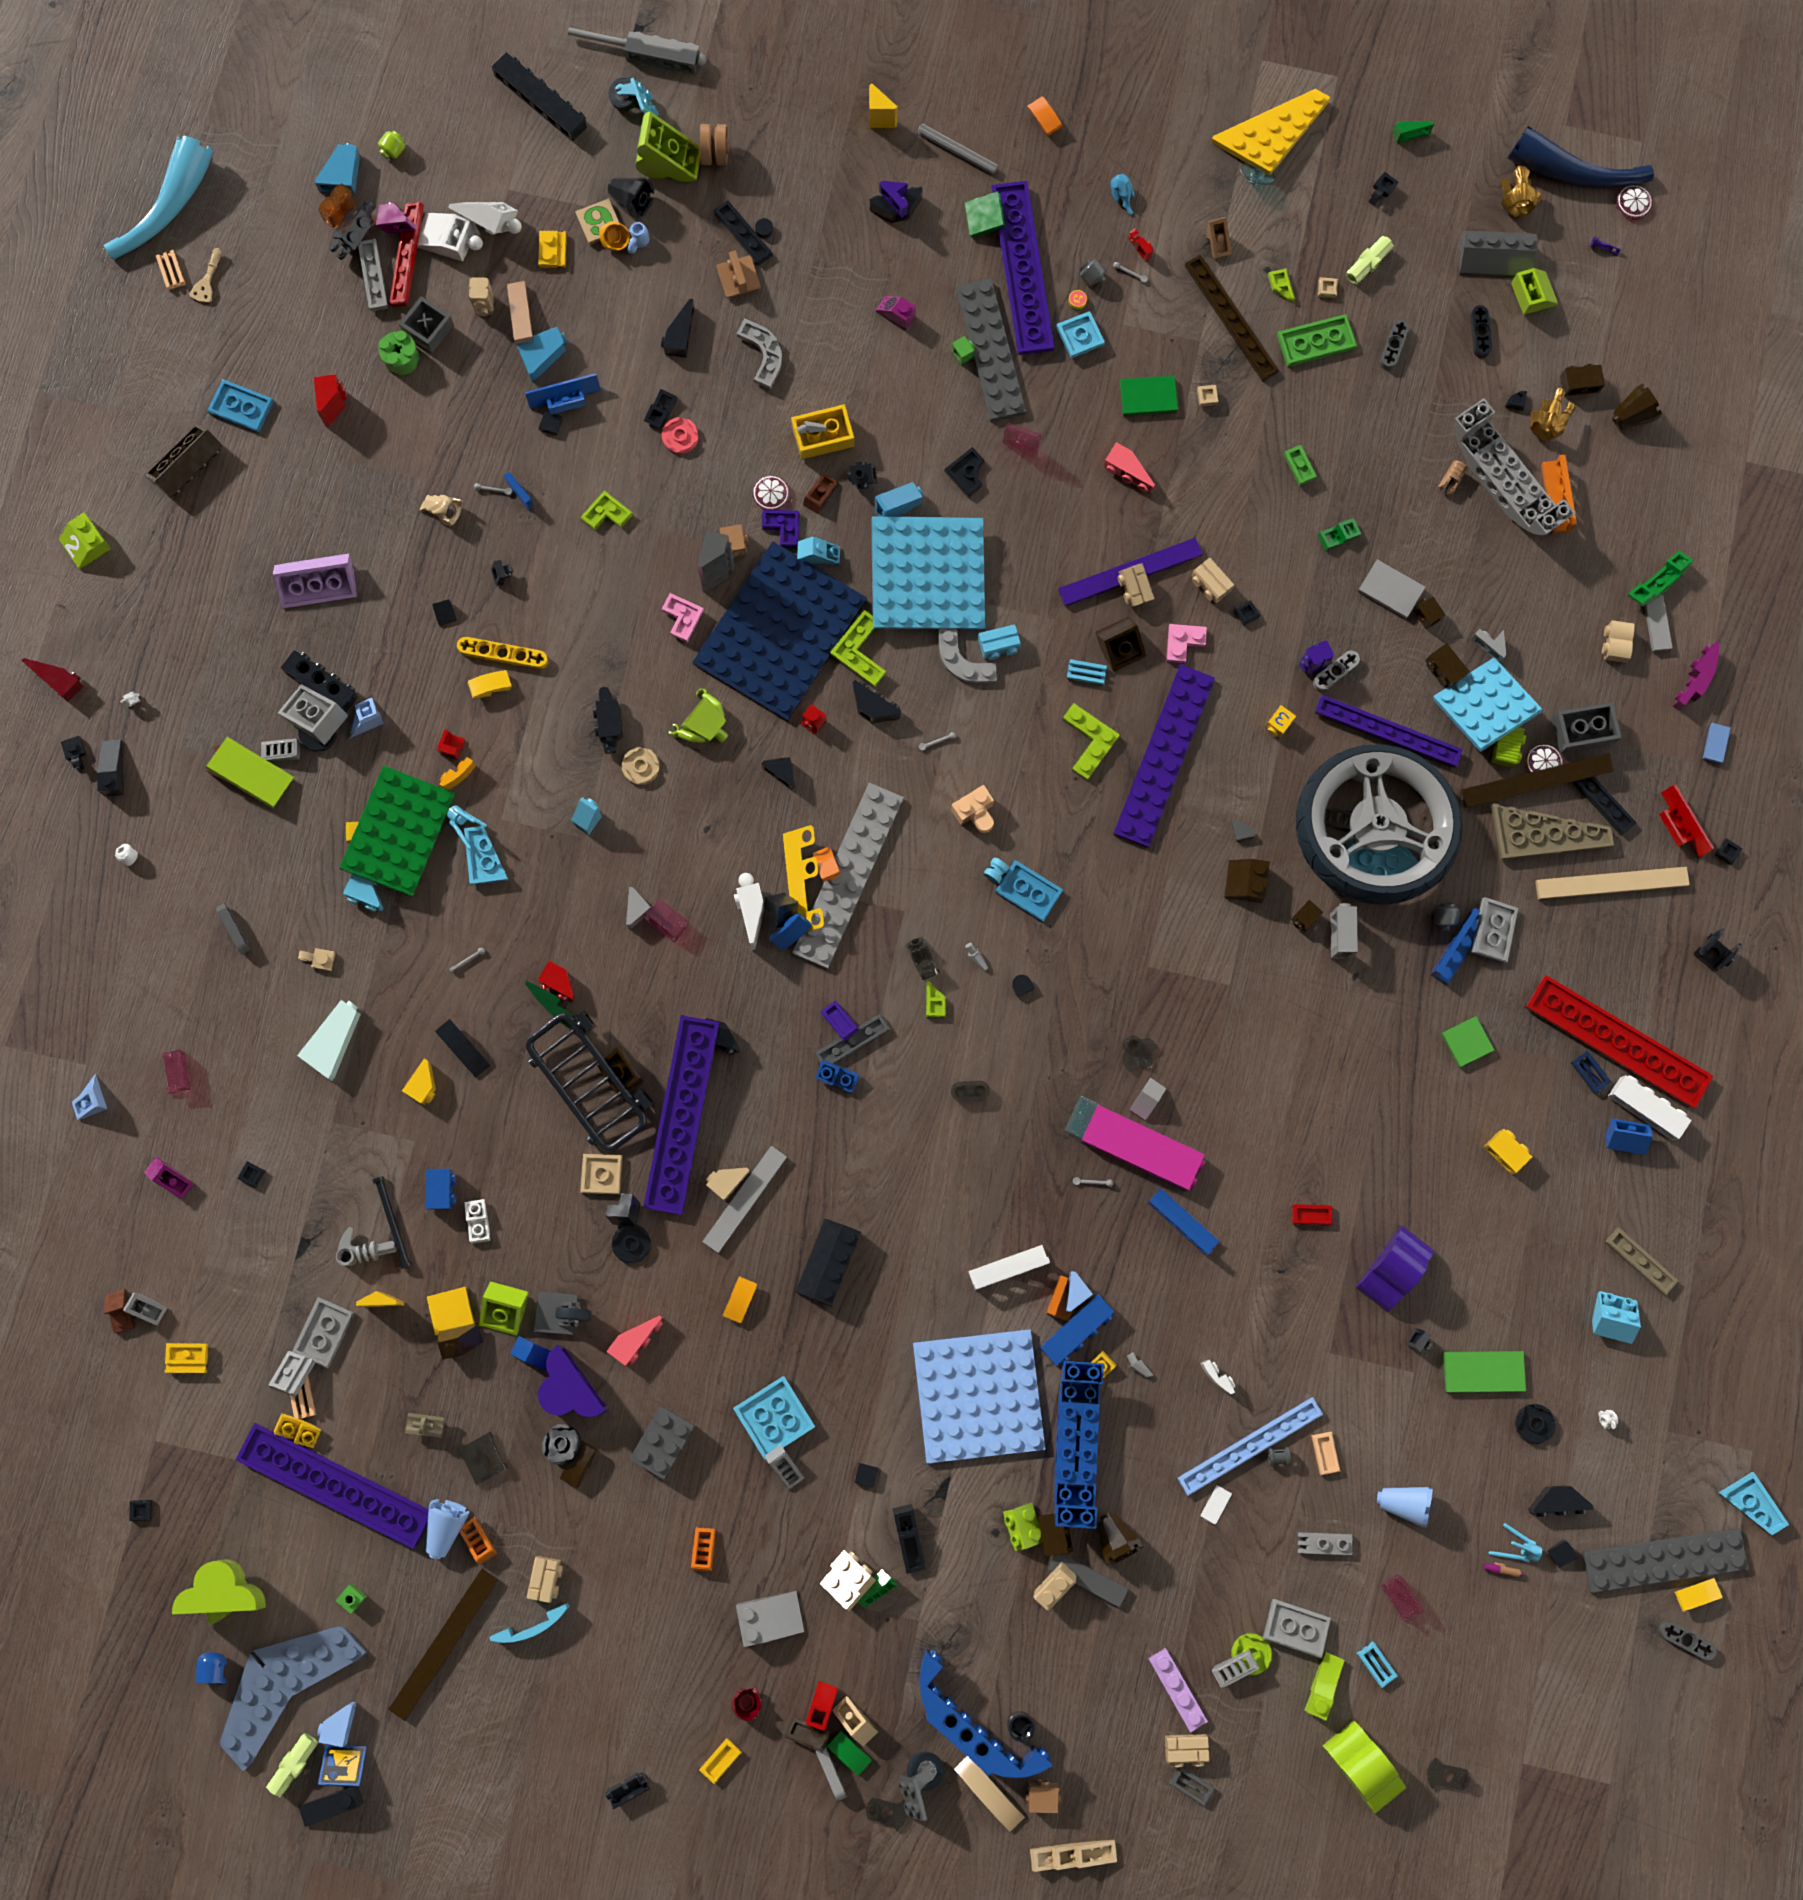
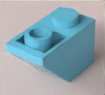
[797,536,840,565]
[571,797,602,835]
[343,874,383,912]

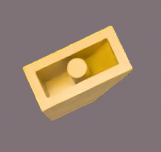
[402,1059,436,1106]

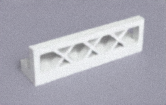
[968,1245,1050,1290]

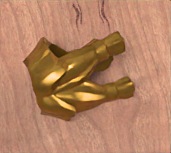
[1500,166,1541,217]
[1529,388,1576,440]

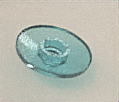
[1240,163,1275,185]

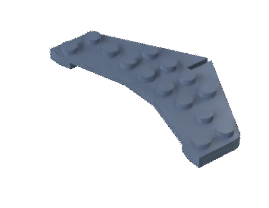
[220,1626,367,1771]

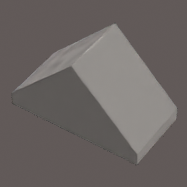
[626,887,652,929]
[1129,1078,1166,1120]
[123,1292,167,1325]

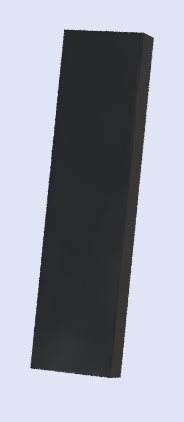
[714,200,773,266]
[1572,776,1637,836]

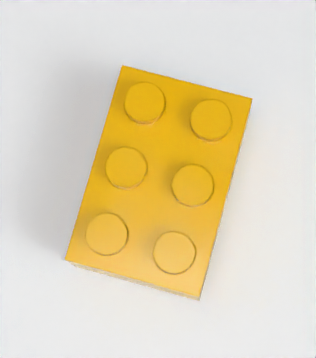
[791,404,854,460]

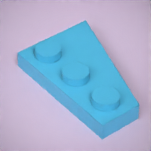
[464,826,509,885]
[1719,1472,1789,1535]

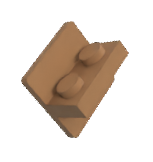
[716,250,761,298]

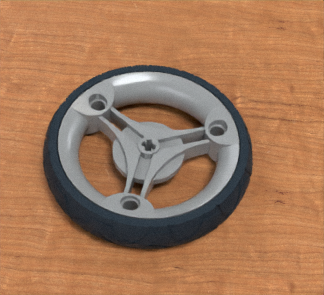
[1296,744,1463,905]

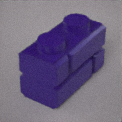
[1299,640,1334,676]

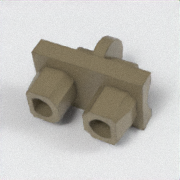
[405,1413,445,1438]

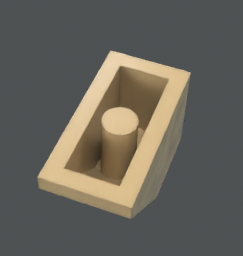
[706,1168,750,1201]
[832,1696,878,1747]

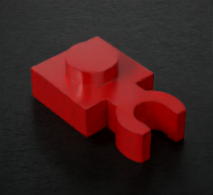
[1128,229,1154,262]

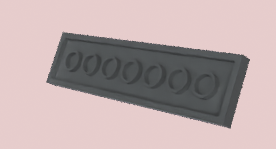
[956,278,1026,422]
[1582,1528,1748,1593]

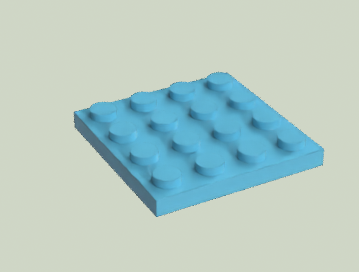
[1433,658,1542,752]

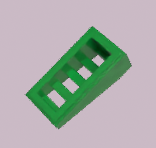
[1392,121,1434,143]
[857,1570,898,1608]

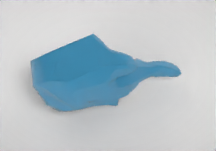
[1110,174,1135,215]

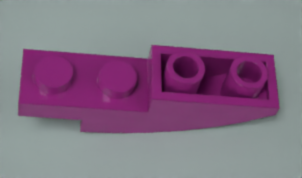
[1673,641,1719,711]

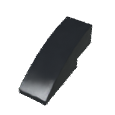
[435,1019,490,1078]
[892,1504,926,1574]

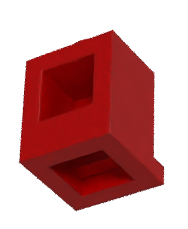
[800,704,827,735]

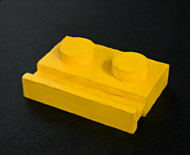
[538,231,567,268]
[165,1343,208,1373]

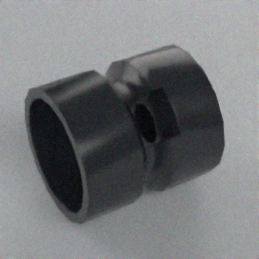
[1007,1711,1035,1742]

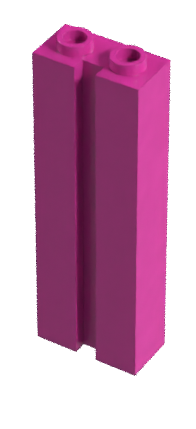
[1080,1105,1205,1191]

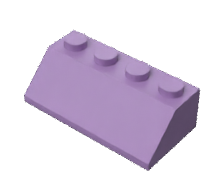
[273,554,357,608]

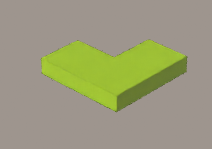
[580,491,633,531]

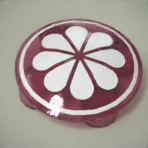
[1615,185,1653,220]
[753,475,790,510]
[1524,744,1563,772]

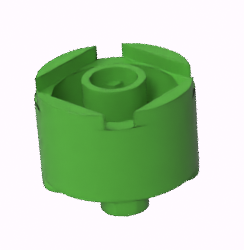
[379,330,420,375]

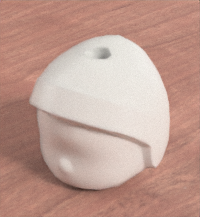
[115,844,138,866]

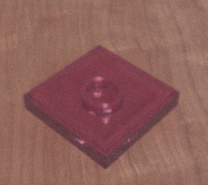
[1003,423,1042,455]

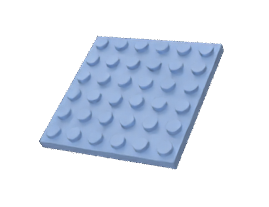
[913,1329,1045,1463]

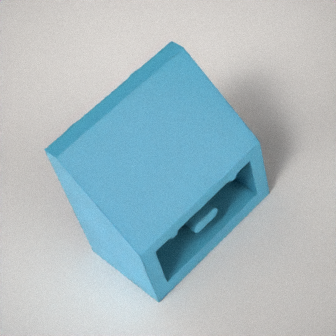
[1592,1291,1641,1344]

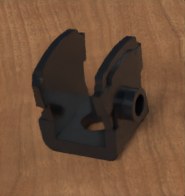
[1693,928,1742,972]

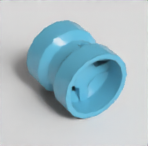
[983,858,1009,884]

